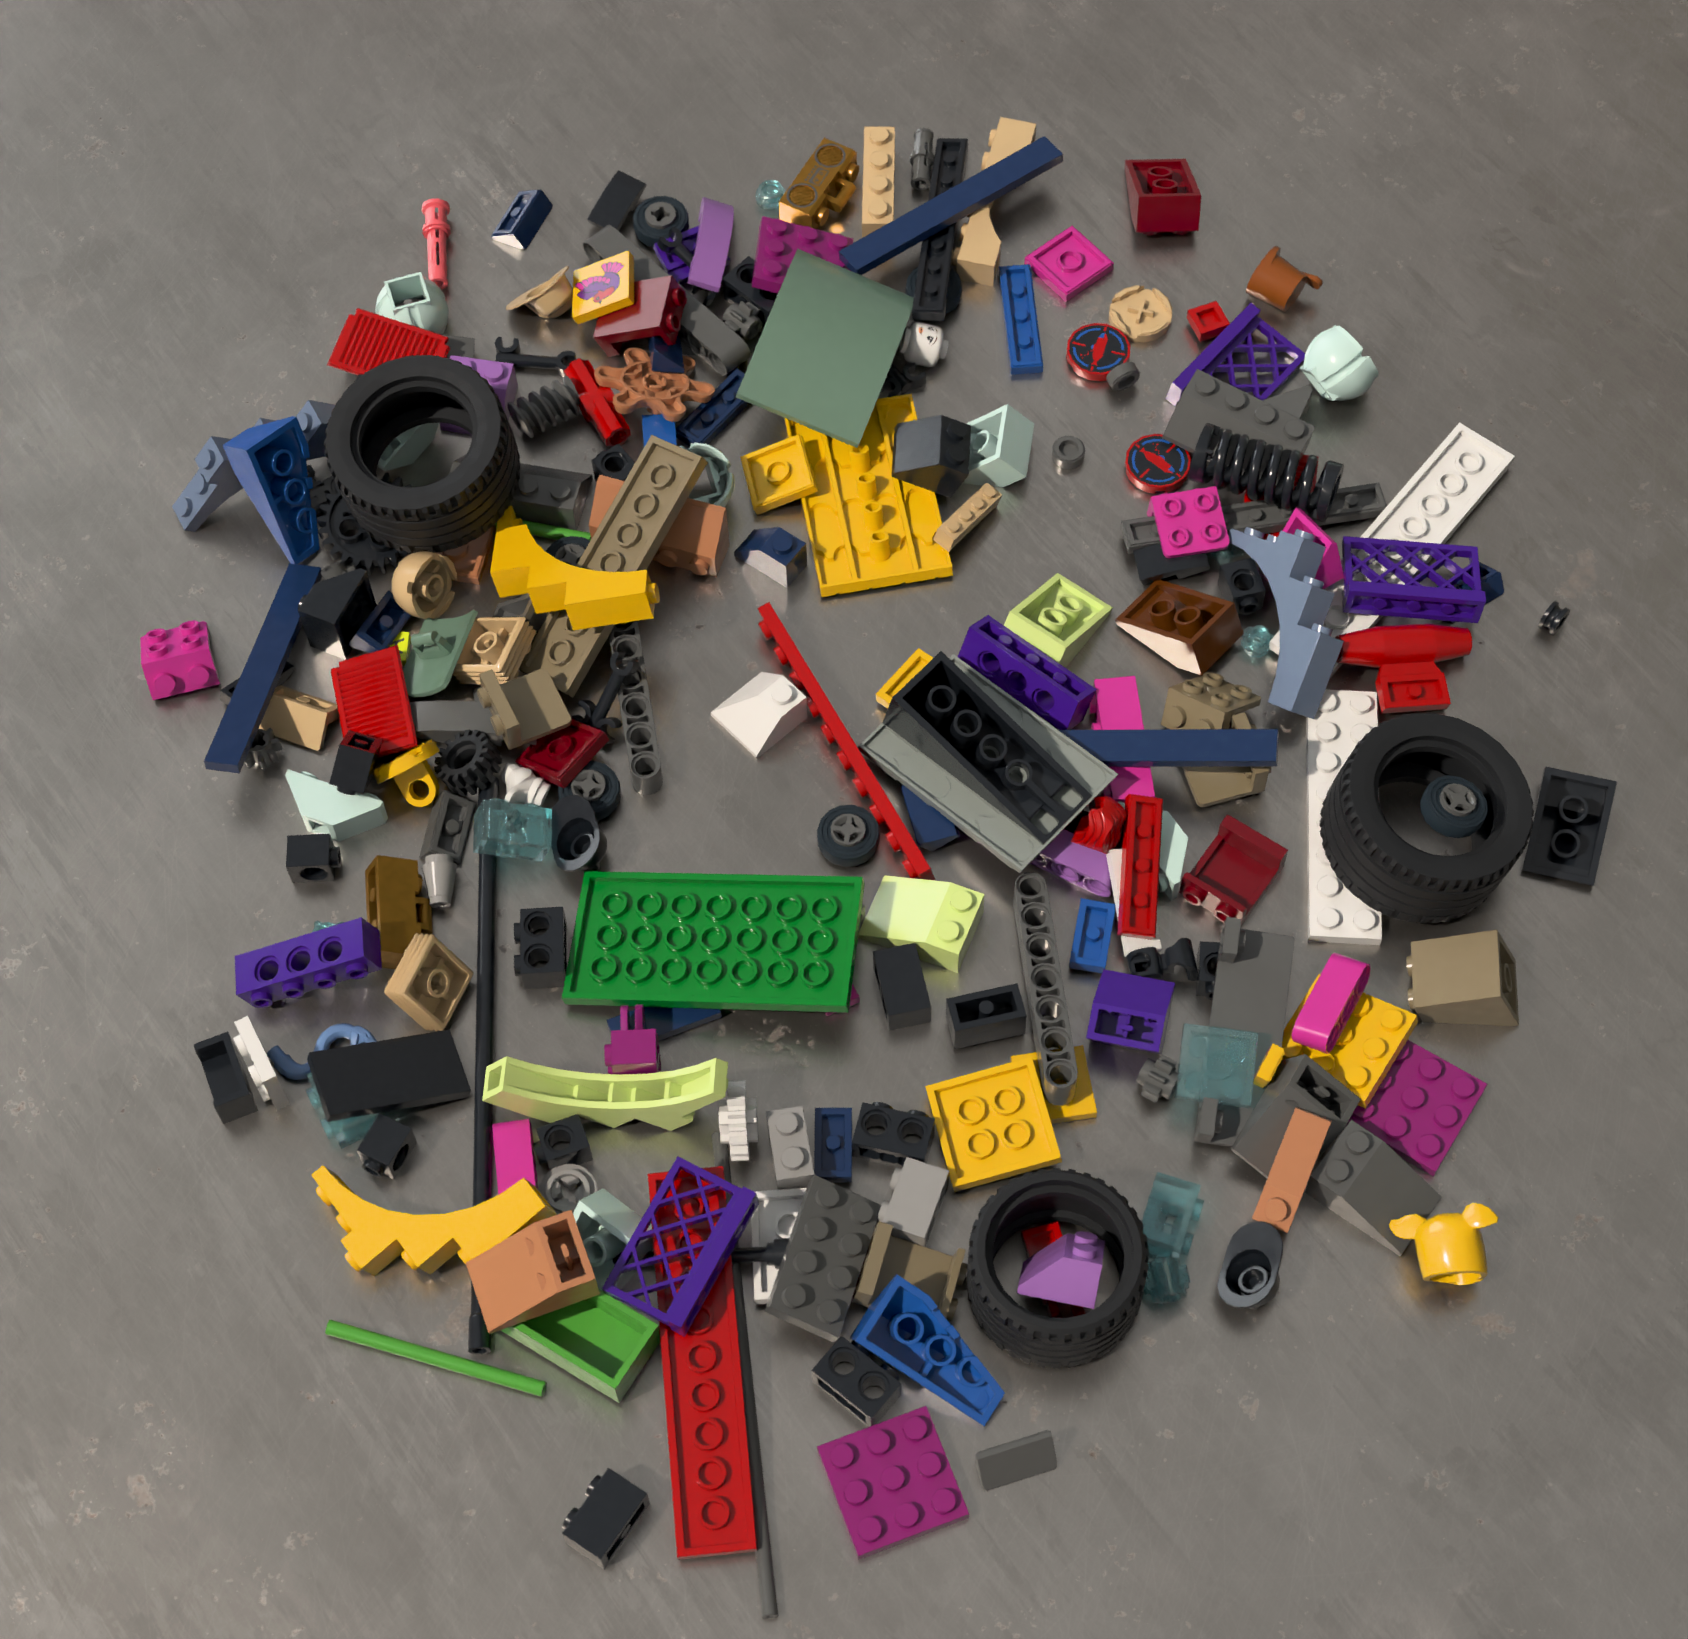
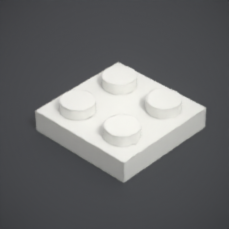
[233,1016,290,1111]

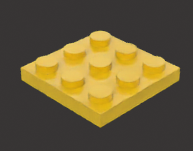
[1280,974,1418,1109]
[925,1057,1062,1192]

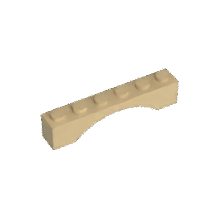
[952,117,1036,286]

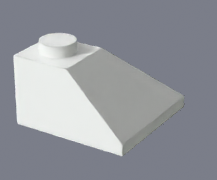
[711,672,808,759]

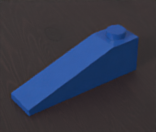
[222,416,320,564]
[850,1274,1005,1426]

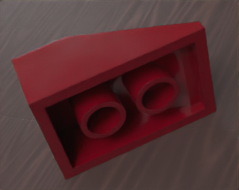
[1124,159,1201,235]

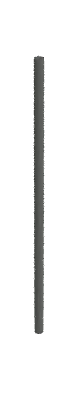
[712,1132,778,1619]

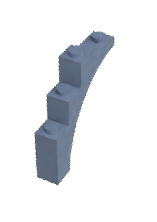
[172,400,335,532]
[1228,527,1344,719]

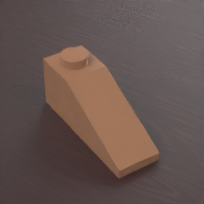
[1252,1107,1332,1233]

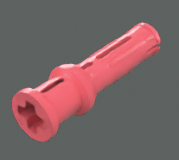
[422,198,451,290]

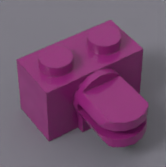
[604,1004,661,1074]

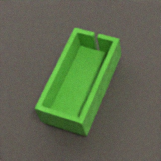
[501,1289,661,1403]

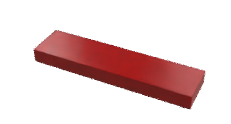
[1117,794,1163,940]

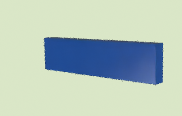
[999,264,1043,375]

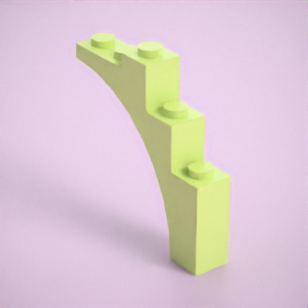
[482,1056,728,1131]

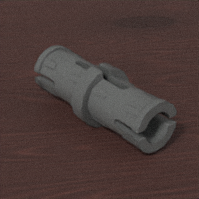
[910,128,935,190]

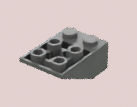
[1231,1054,1360,1178]

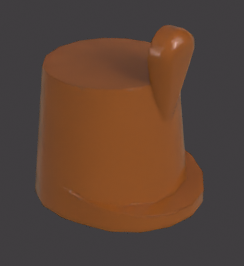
[1246,246,1323,312]

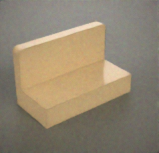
[259,685,339,751]

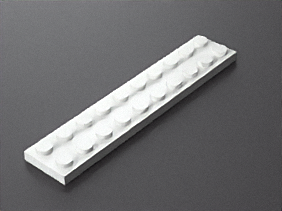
[1268,423,1515,678]

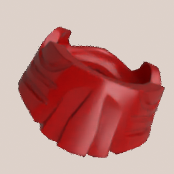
[1071,795,1127,854]

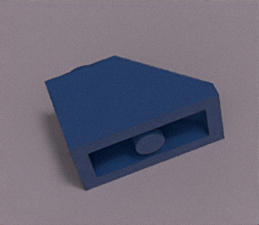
[734,527,807,588]

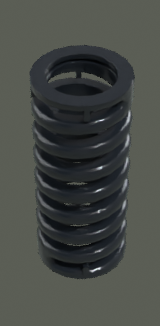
[1188,423,1344,523]

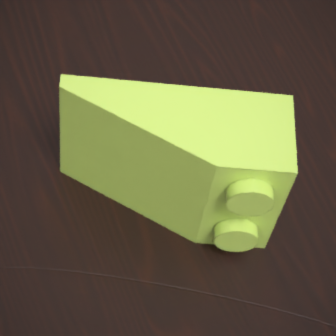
[1004,573,1113,667]
[858,875,984,973]

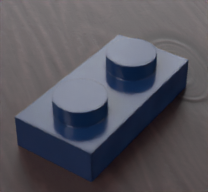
[814,1108,852,1183]

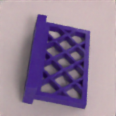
[1165,303,1305,406]
[1342,536,1486,623]
[602,1156,759,1337]

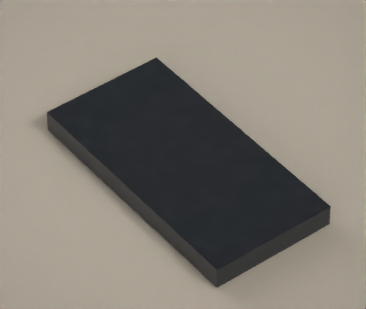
[307,1029,471,1122]

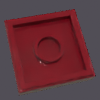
[515,719,609,788]

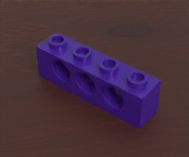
[958,615,1097,730]
[235,917,382,1008]

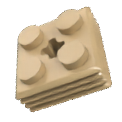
[452,617,536,685]
[384,933,474,1032]

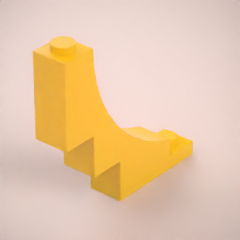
[490,506,660,631]

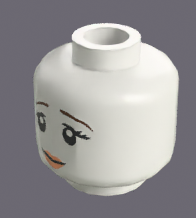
[899,322,949,367]

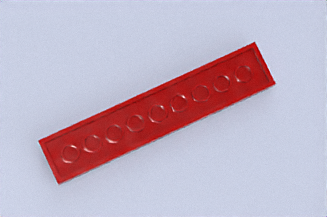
[648,1166,757,1560]

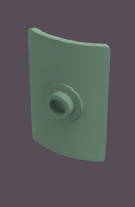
[403,609,478,697]

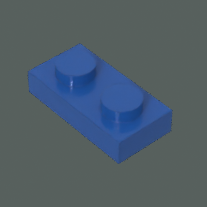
[1069,898,1116,973]

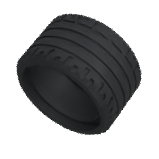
[967,1168,1149,1368]

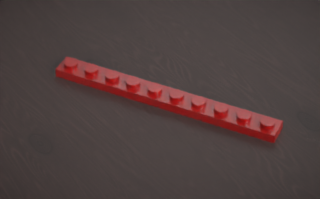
[757,602,936,881]

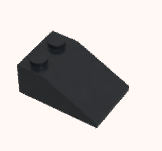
[1522,767,1617,886]

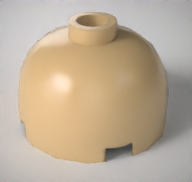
[392,551,457,620]

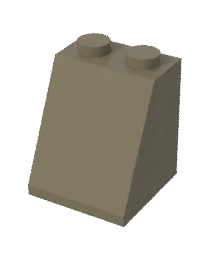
[1406,930,1519,1026]

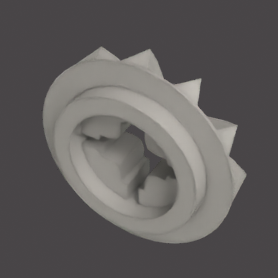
[538,1164,598,1214]

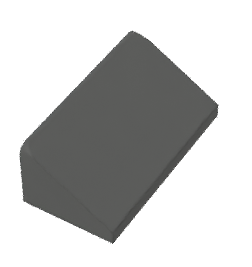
[419,790,476,865]
[975,1430,1057,1491]

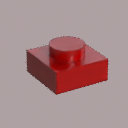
[1187,301,1230,342]

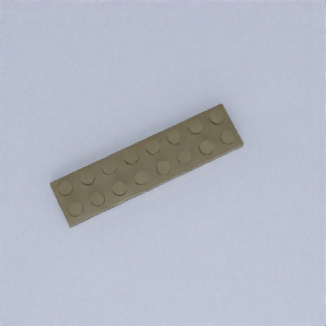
[519,435,708,698]

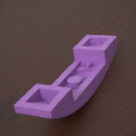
[687,197,734,293]

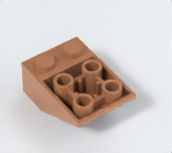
[466,1209,600,1334]

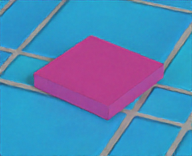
[1025,225,1114,302]

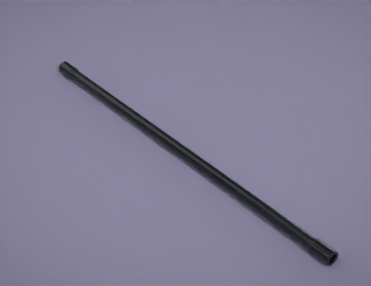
[468,776,500,1354]

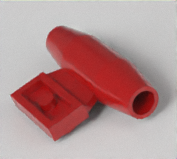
[1335,624,1472,713]

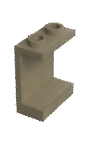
[852,1221,968,1321]

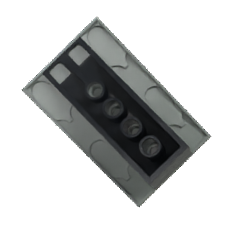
[858,651,1118,873]

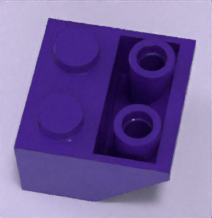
[1086,969,1175,1055]

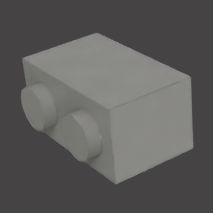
[766,1105,814,1190]
[877,1157,949,1247]

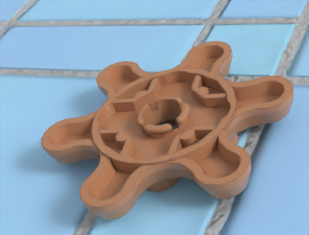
[594,348,715,422]

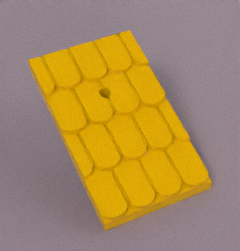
[784,394,953,597]

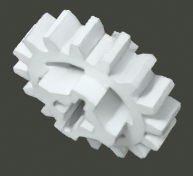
[718,1080,758,1162]

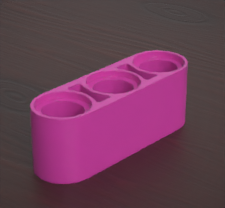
[1292,953,1371,1054]
[492,1118,538,1195]

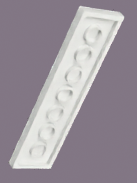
[1306,689,1382,946]

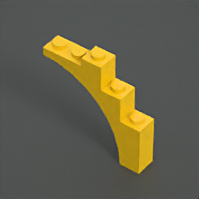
[311,1165,557,1276]

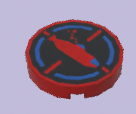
[1066,323,1130,381]
[1125,434,1191,494]

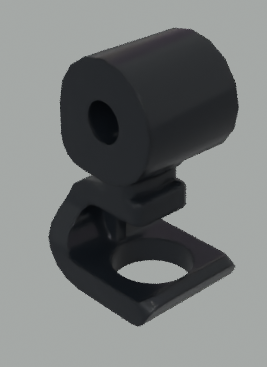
[1126,938,1198,981]

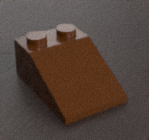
[1115,580,1244,676]

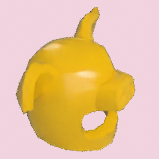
[1389,1203,1499,1285]

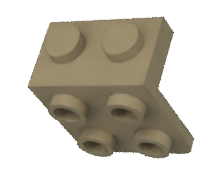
[477,669,571,750]
[1161,672,1261,729]
[1182,712,1272,807]

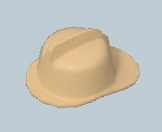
[506,266,573,318]

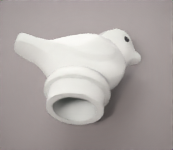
[501,763,551,810]

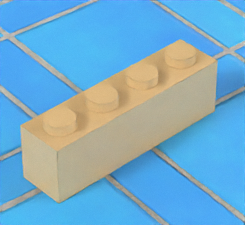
[862,126,895,238]

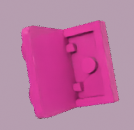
[1147,486,1230,559]
[140,620,220,700]

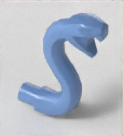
[267,1023,377,1080]

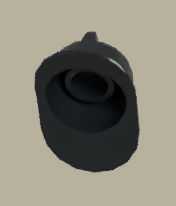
[546,795,607,871]
[1217,1221,1283,1310]

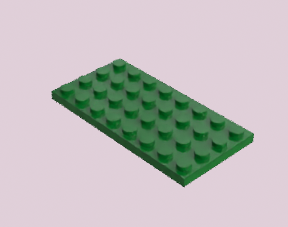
[562,871,865,1013]

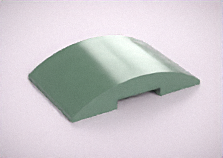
[736,249,914,448]

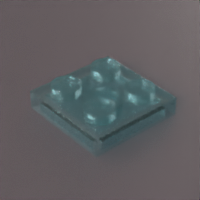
[1175,1023,1258,1108]

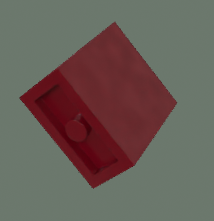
[593,275,687,357]
[1179,814,1288,928]

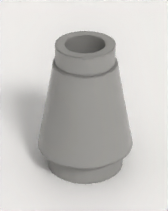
[421,854,457,908]

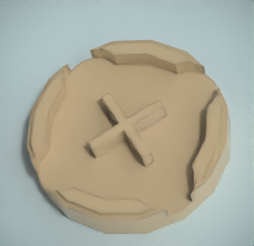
[1109,285,1172,343]

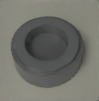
[1106,362,1140,391]
[1052,436,1085,469]

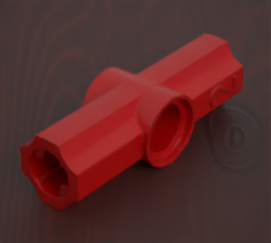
[564,358,631,446]

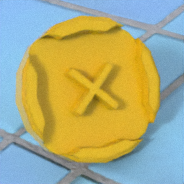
[372,739,440,807]

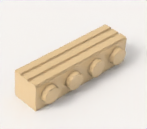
[933,483,1003,552]

